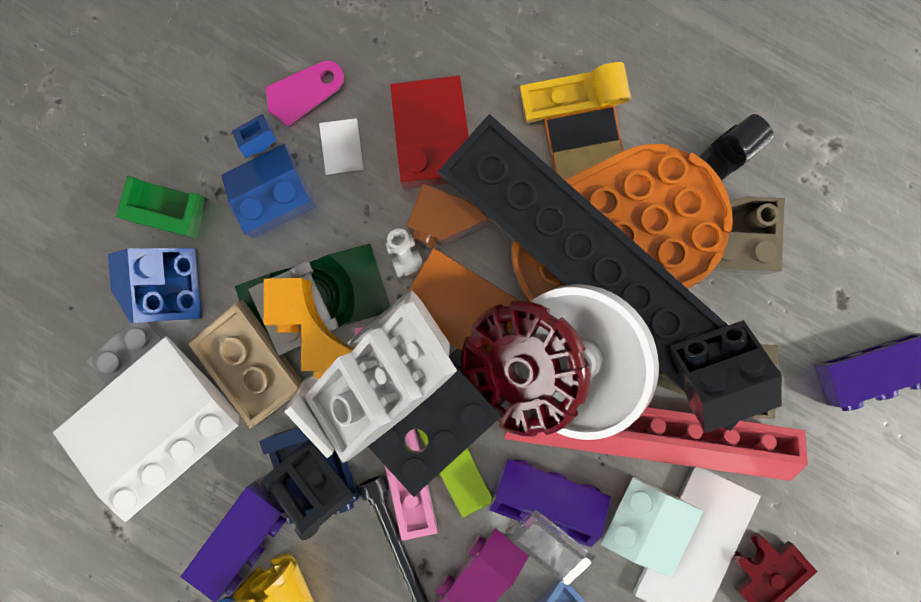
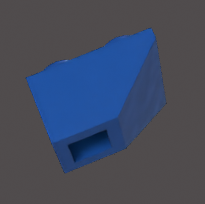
[108,248,201,323]

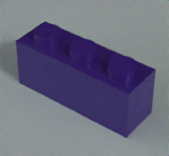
[814,333,921,411]
[489,459,611,547]
[180,481,286,602]

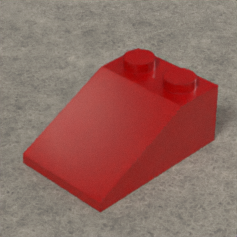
[390,75,469,189]

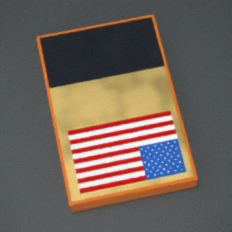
[544,105,623,180]

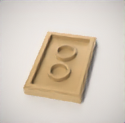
[187,300,303,429]

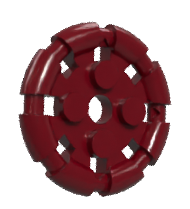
[461,301,591,437]

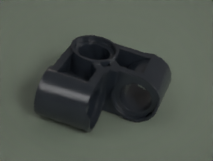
[699,114,774,181]

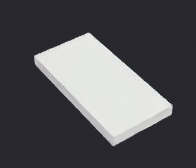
[633,467,761,602]

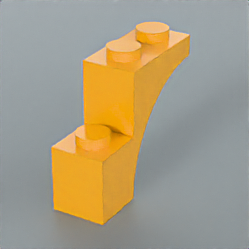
[264,278,354,378]

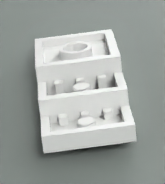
[305,302,457,463]

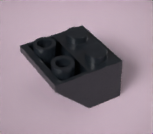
[670,320,782,433]

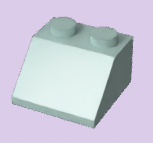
[601,477,703,577]

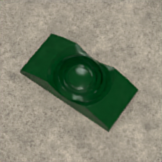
[235,244,390,336]

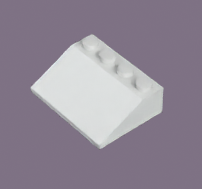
[53,336,240,522]

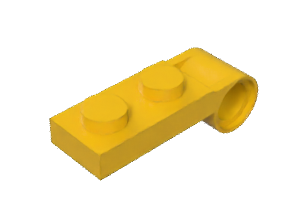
[519,62,631,123]

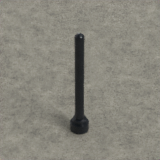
[357,475,428,602]

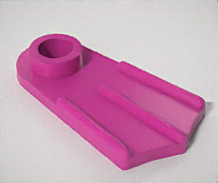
[265,60,344,126]

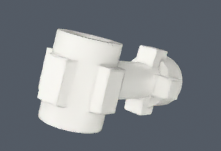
[385,229,424,279]

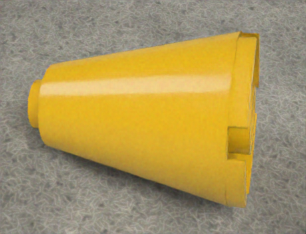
[233,553,314,602]

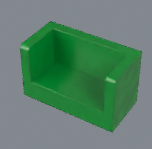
[116,176,207,239]

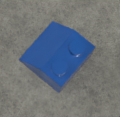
[221,143,317,238]

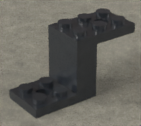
[367,349,506,497]

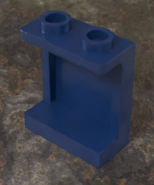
[259,426,360,525]

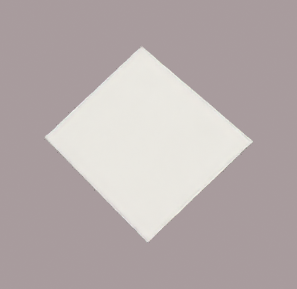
[319,118,364,175]

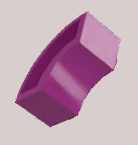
[435,528,529,602]

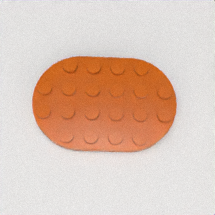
[512,144,732,302]

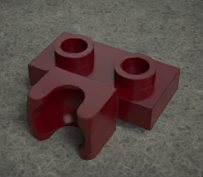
[732,533,818,602]

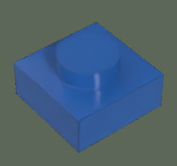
[232,113,277,158]

